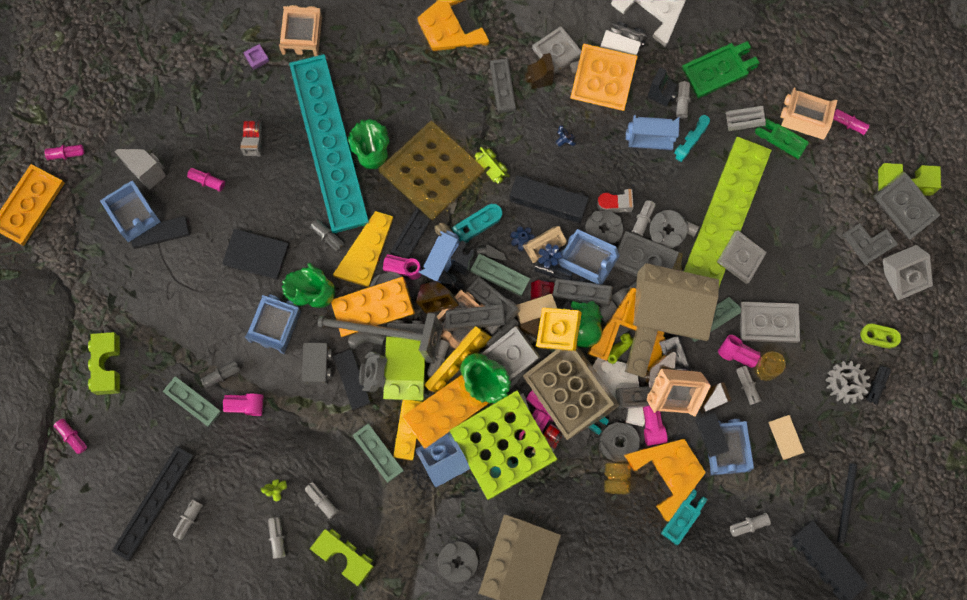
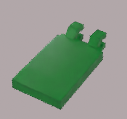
[682,41,759,99]

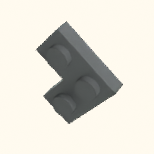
[843,224,898,265]

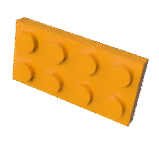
[0,164,65,246]
[331,277,415,337]
[402,375,489,449]

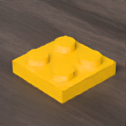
[536,308,582,351]

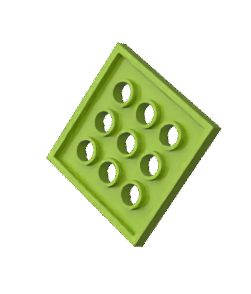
[449,391,558,500]

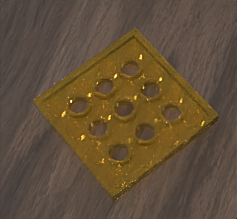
[379,121,485,221]

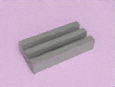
[726,106,766,131]

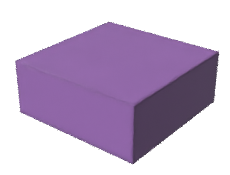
[244,44,269,70]

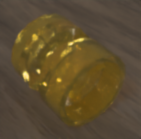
[754,351,786,381]
[604,463,631,494]

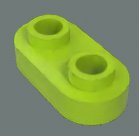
[860,324,901,349]

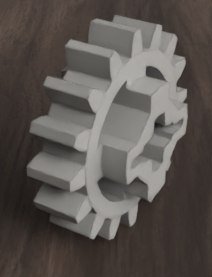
[826,361,871,404]

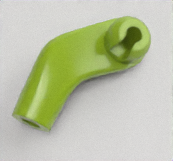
[608,333,633,364]

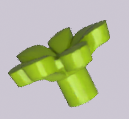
[261,479,287,501]

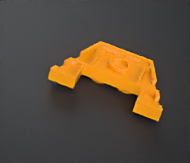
[417,0,489,51]
[624,439,706,521]

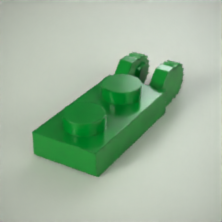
[755,119,809,159]

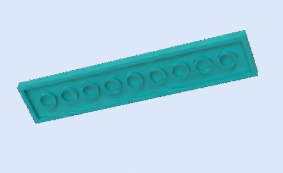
[289,54,369,233]

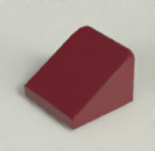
[531,280,554,300]

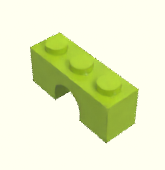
[878,163,941,196]
[88,332,120,395]
[310,529,374,587]

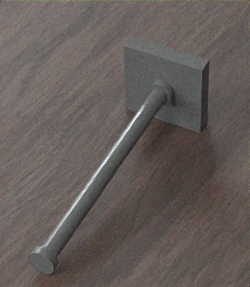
[318,313,443,364]

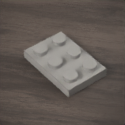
[740,302,800,343]
[481,326,541,381]

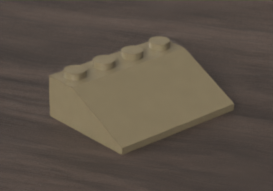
[633,263,719,341]
[523,346,620,440]
[479,515,561,600]

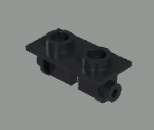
[613,22,648,48]

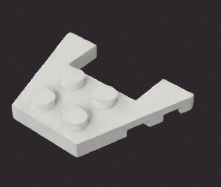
[611,0,685,47]
[592,358,645,427]

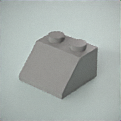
[114,149,166,190]
[883,245,933,300]

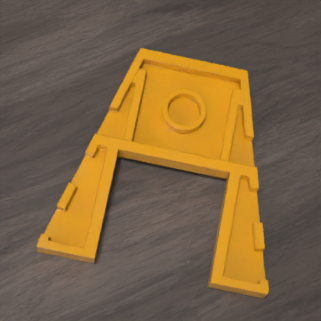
[587,288,665,376]

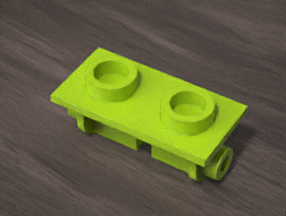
[474,147,510,184]

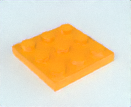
[570,44,637,111]

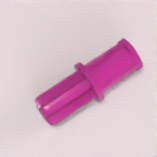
[833,109,870,135]
[45,145,85,160]
[187,168,225,192]
[54,418,87,454]

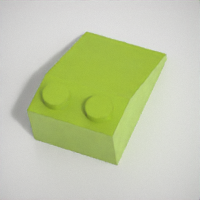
[384,336,425,400]

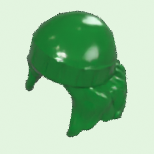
[348,119,389,169]
[282,262,335,308]
[571,301,602,347]
[460,353,511,404]

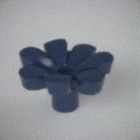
[556,125,576,147]
[510,227,535,251]
[538,244,563,268]

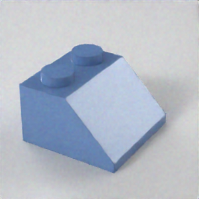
[415,432,470,488]

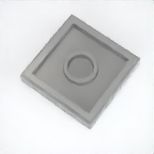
[532,26,581,75]
[717,231,767,284]

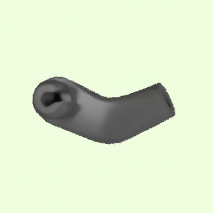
[348,332,385,349]

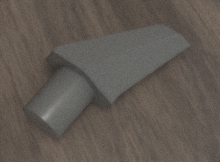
[477,244,506,260]

